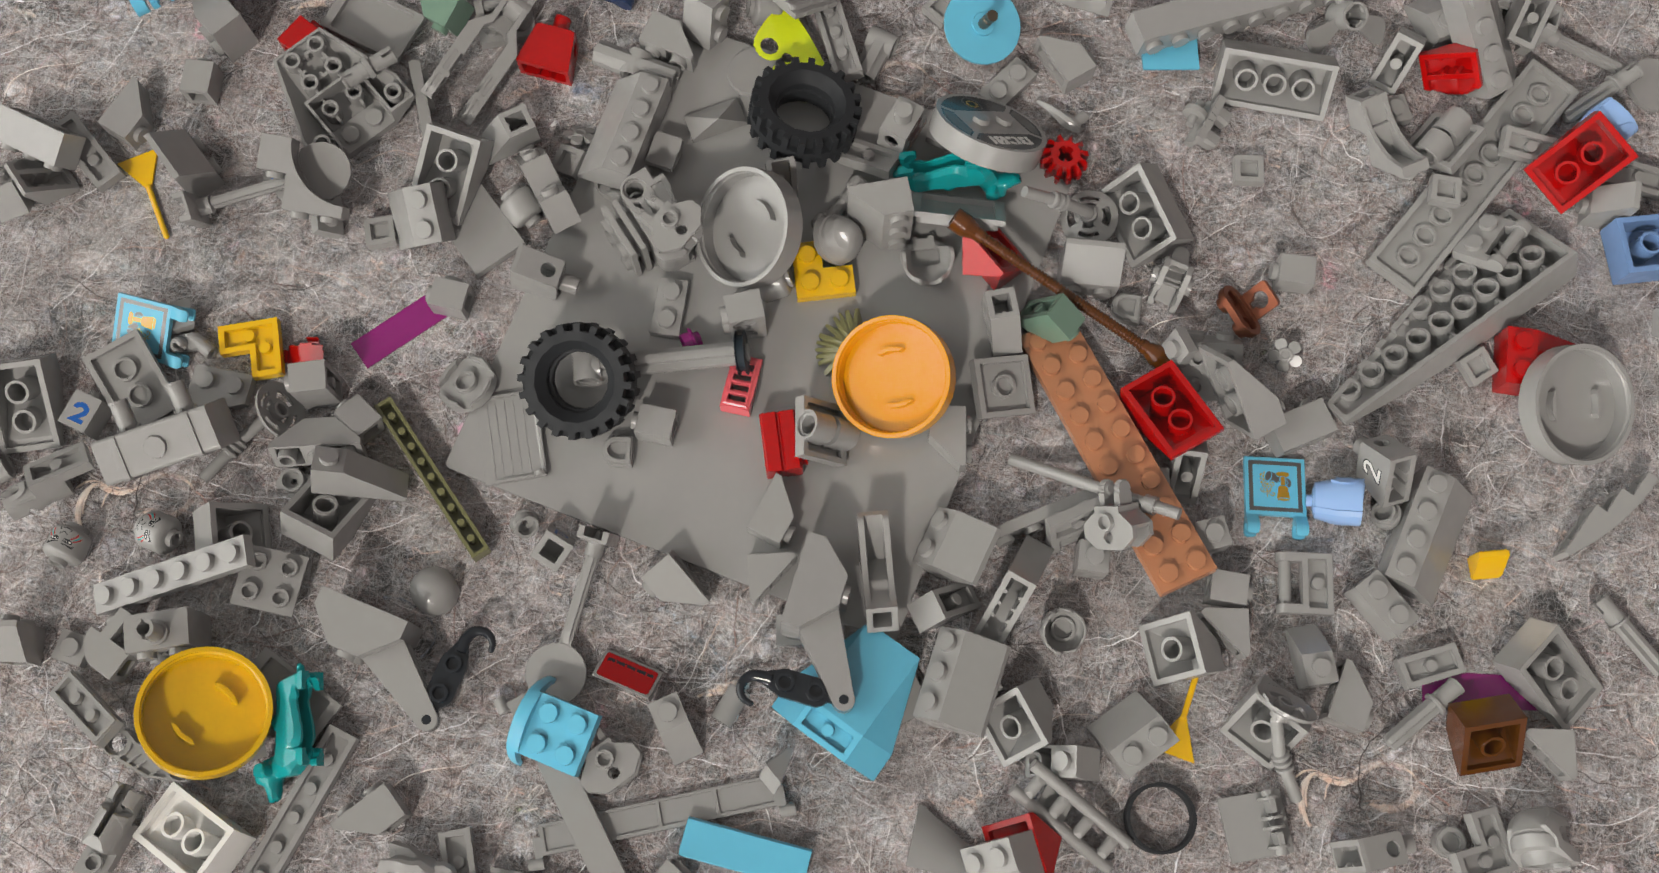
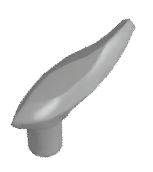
[1036,100,1089,133]

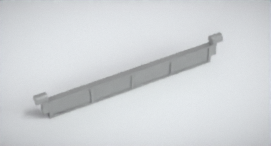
[493,694,627,873]
[527,777,797,873]

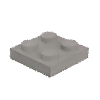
[969,354,1036,420]

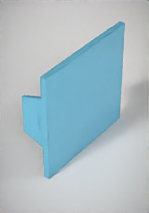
[1141,39,1200,70]

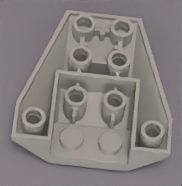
[272,27,415,159]

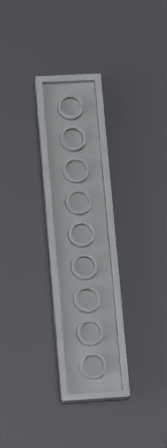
[1365,58,1580,298]

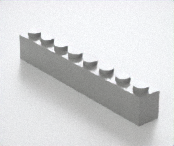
[1124,0,1335,55]

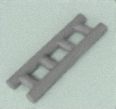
[1008,759,1134,873]

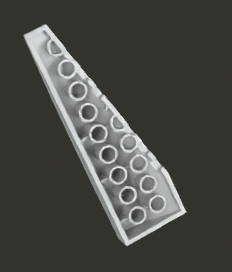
[1326,208,1578,426]

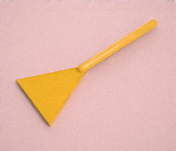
[117,150,170,239]
[1164,678,1199,763]

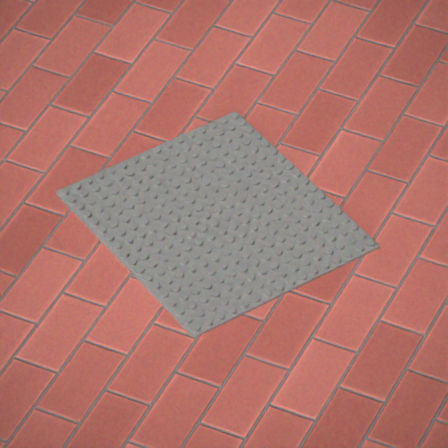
[446,14,1073,641]

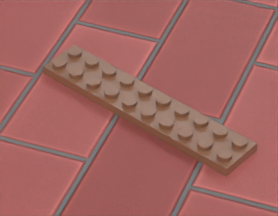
[1022,331,1218,598]

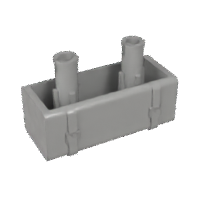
[90,378,240,486]

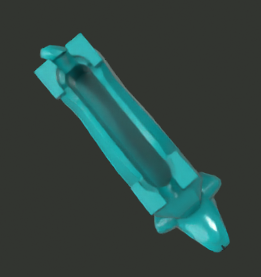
[893,151,1022,200]
[253,663,324,804]

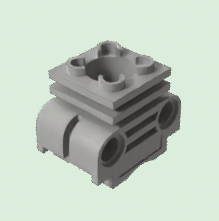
[601,167,695,277]

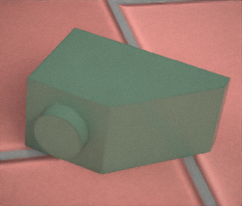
[420,0,475,37]
[1020,293,1086,343]

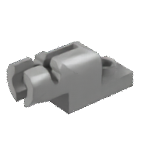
[0,441,94,521]
[72,781,146,873]

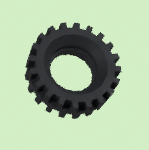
[747,57,862,169]
[517,322,641,440]

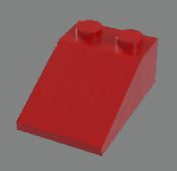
[1523,111,1639,214]
[1492,326,1575,396]
[1120,360,1224,461]

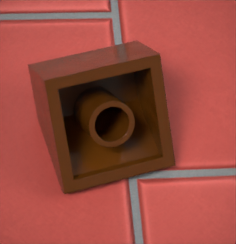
[1446,694,1528,776]

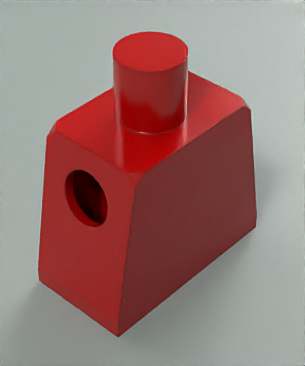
[516,14,579,86]

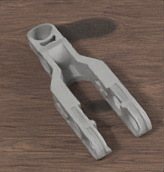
[420,0,537,126]

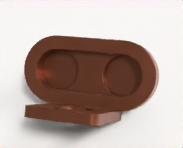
[1216,280,1280,338]

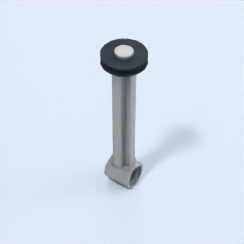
[573,330,751,387]

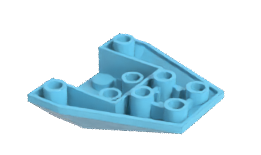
[771,624,920,781]

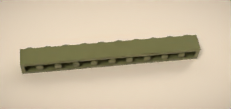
[374,396,492,563]

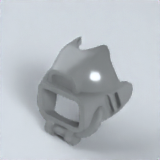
[900,235,955,286]

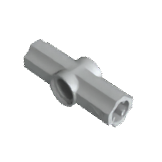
[592,40,681,92]

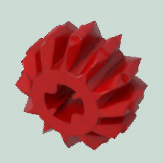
[1039,134,1089,185]

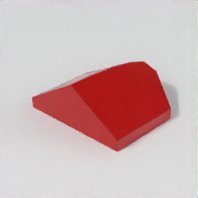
[1418,43,1483,95]

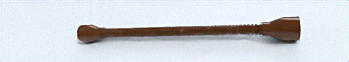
[947,208,1170,369]

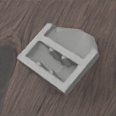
[4,159,80,205]

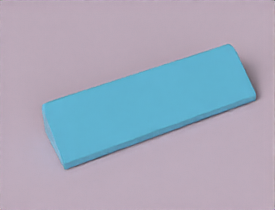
[678,816,812,873]

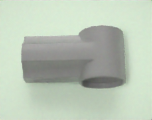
[858,25,900,84]

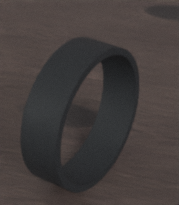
[1123,782,1197,855]

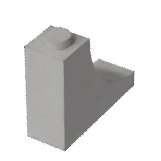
[974,535,1054,644]

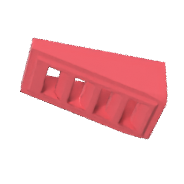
[720,357,763,417]

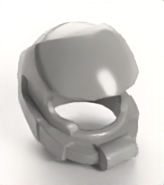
[1507,806,1581,872]

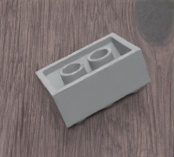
[1098,162,1194,268]
[846,177,914,250]
[912,626,1011,738]

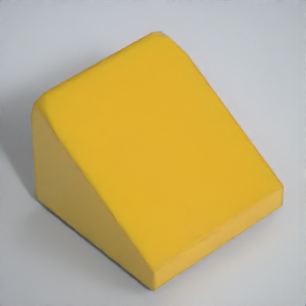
[1467,549,1510,580]

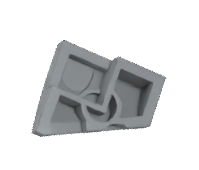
[905,805,970,873]

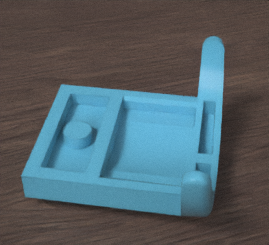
[506,676,603,777]

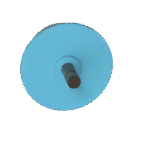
[944,0,1021,65]

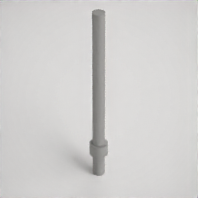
[1008,453,1182,520]

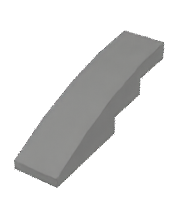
[1552,472,1659,561]

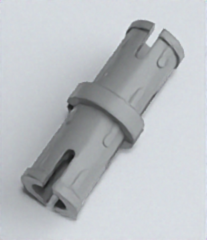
[337,46,398,91]

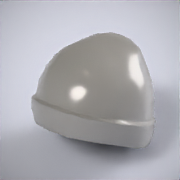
[813,214,863,266]

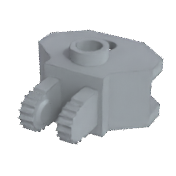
[632,193,703,263]
[1145,246,1195,315]
[1084,479,1154,551]
[580,726,644,795]

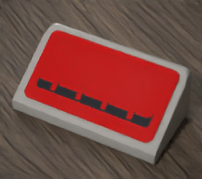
[592,649,664,701]

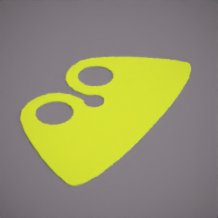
[753,10,824,70]

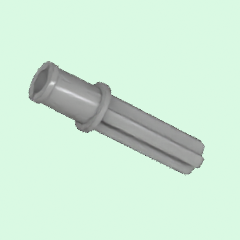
[1561,62,1643,124]
[1590,593,1659,676]
[1383,677,1465,750]

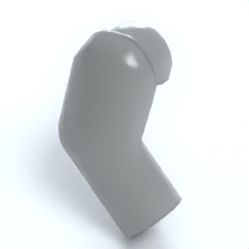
[170,332,219,359]

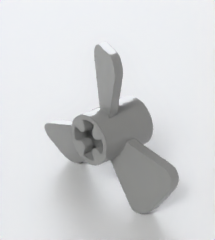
[1306,0,1386,54]

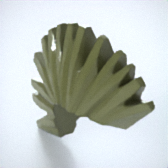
[815,308,863,376]

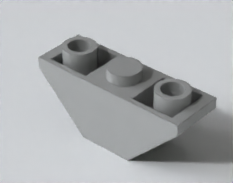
[268,417,368,467]

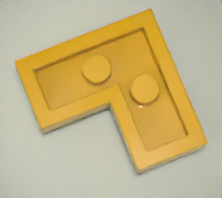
[793,241,856,303]
[217,317,286,381]

